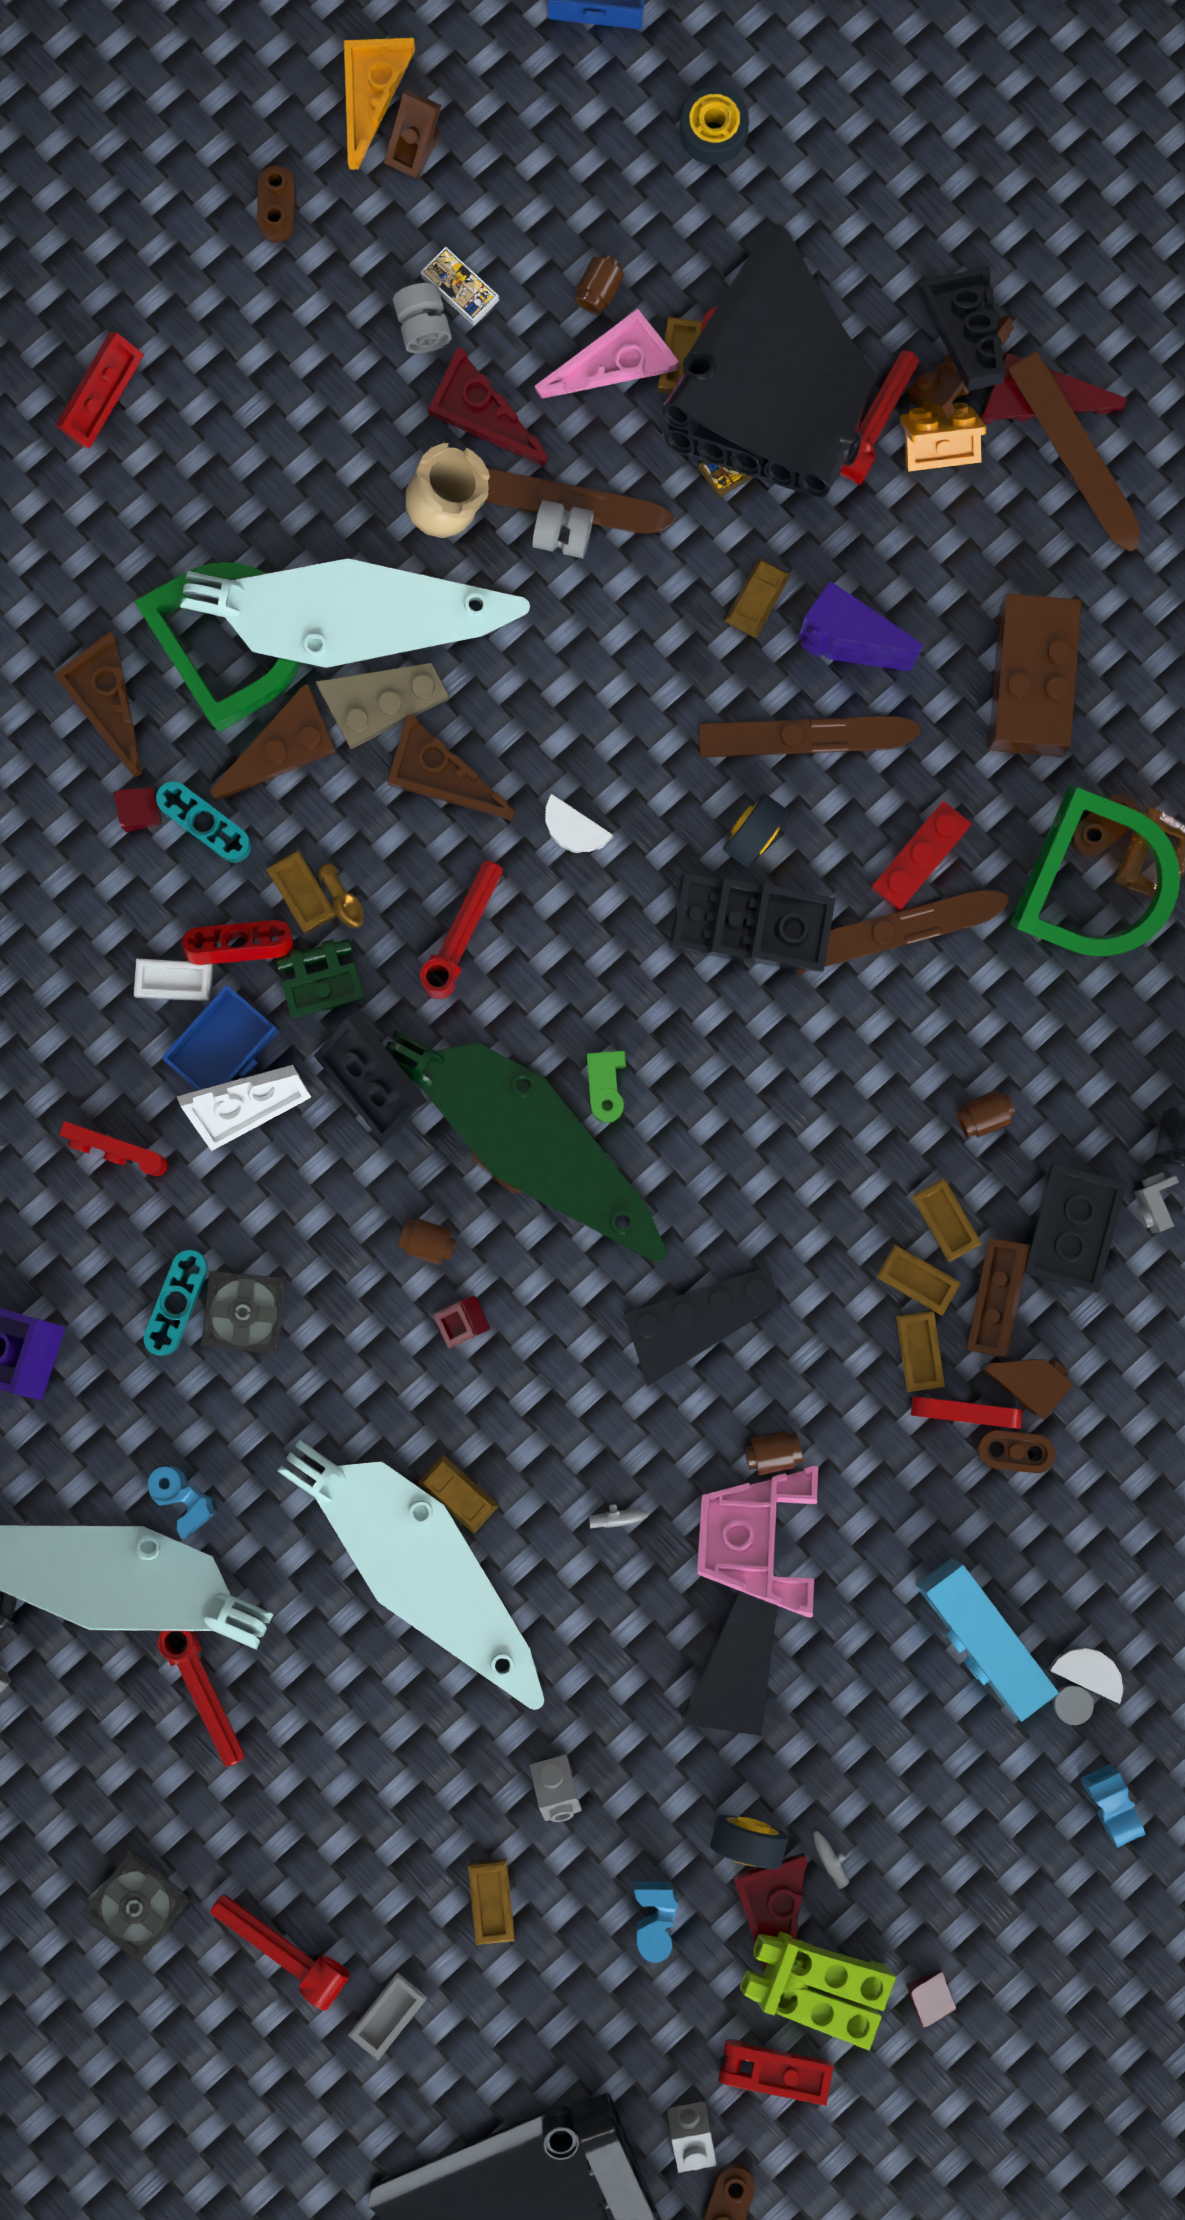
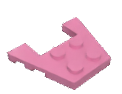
[697,1466,818,1617]

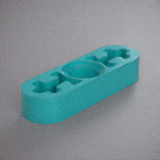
[156,781,251,863]
[144,1250,209,1356]

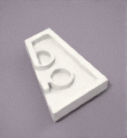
[176,1065,311,1151]

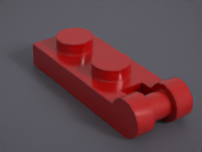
[59,1121,168,1176]
[718,2039,834,2106]

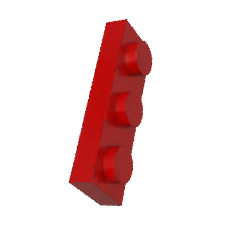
[55,332,144,448]
[871,801,972,911]

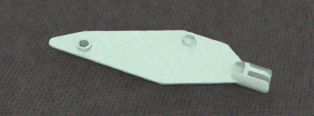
[180,558,530,668]
[277,1439,544,1710]
[0,1525,273,1649]

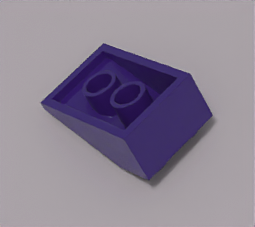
[798,581,924,671]
[0,1308,66,1401]

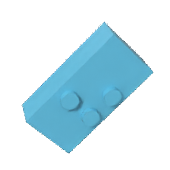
[916,1558,1059,1722]

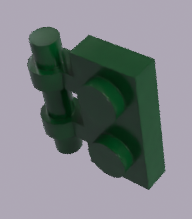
[276,939,365,1020]

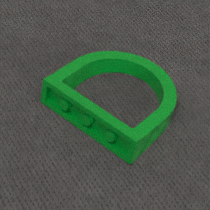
[134,562,301,733]
[1010,785,1180,956]

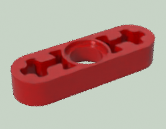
[182,920,293,965]
[911,1396,1023,1429]

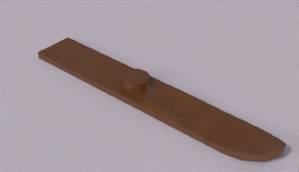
[1008,351,1140,552]
[485,468,673,534]
[699,716,921,758]
[796,890,1009,974]

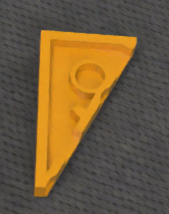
[344,38,415,170]

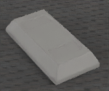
[348,1972,428,2060]

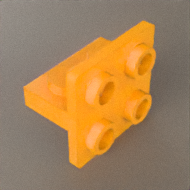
[900,403,986,471]

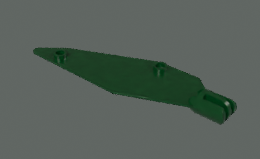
[385,1030,667,1262]

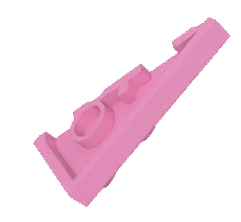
[534,309,681,399]

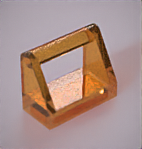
[1114,807,1185,898]

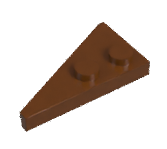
[905,315,1014,419]
[54,631,143,778]
[210,684,336,801]
[387,714,516,821]

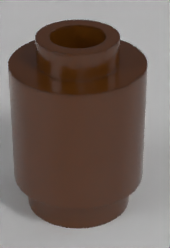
[575,255,624,315]
[955,1089,1015,1138]
[398,1218,457,1266]
[744,1430,803,1476]

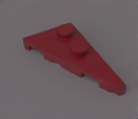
[428,347,549,467]
[981,353,1128,424]
[733,1852,807,1972]

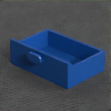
[548,0,645,30]
[162,985,280,1090]

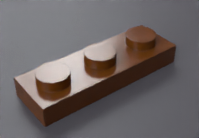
[967,1238,1029,1358]

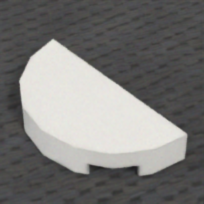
[546,794,613,853]
[1048,1647,1124,1704]

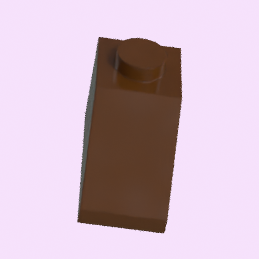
[979,1358,1074,1420]

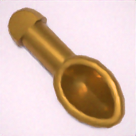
[318,864,364,929]

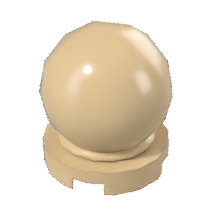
[405,443,490,538]

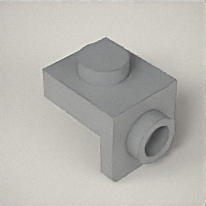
[1134,1172,1179,1233]
[529,1754,582,1822]
[667,2102,717,2173]

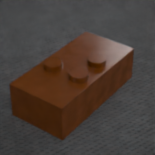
[988,593,1082,757]

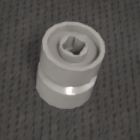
[393,283,452,354]
[532,500,594,559]

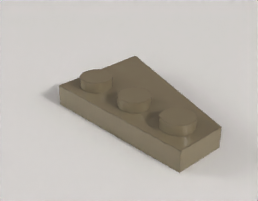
[316,663,449,749]

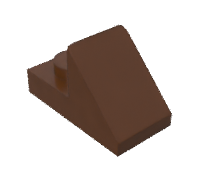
[384,90,442,178]

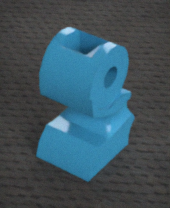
[148,1466,217,1539]
[1079,1763,1145,1848]
[633,1881,679,1963]

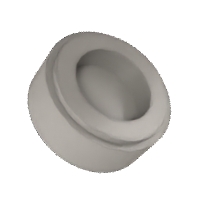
[1053,1684,1094,1725]

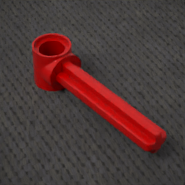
[840,350,920,485]
[420,861,503,999]
[158,1631,245,1767]
[210,1894,350,2011]

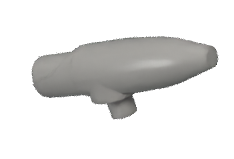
[589,1504,648,1529]
[813,1831,849,1889]

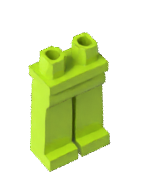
[740,1931,896,2051]

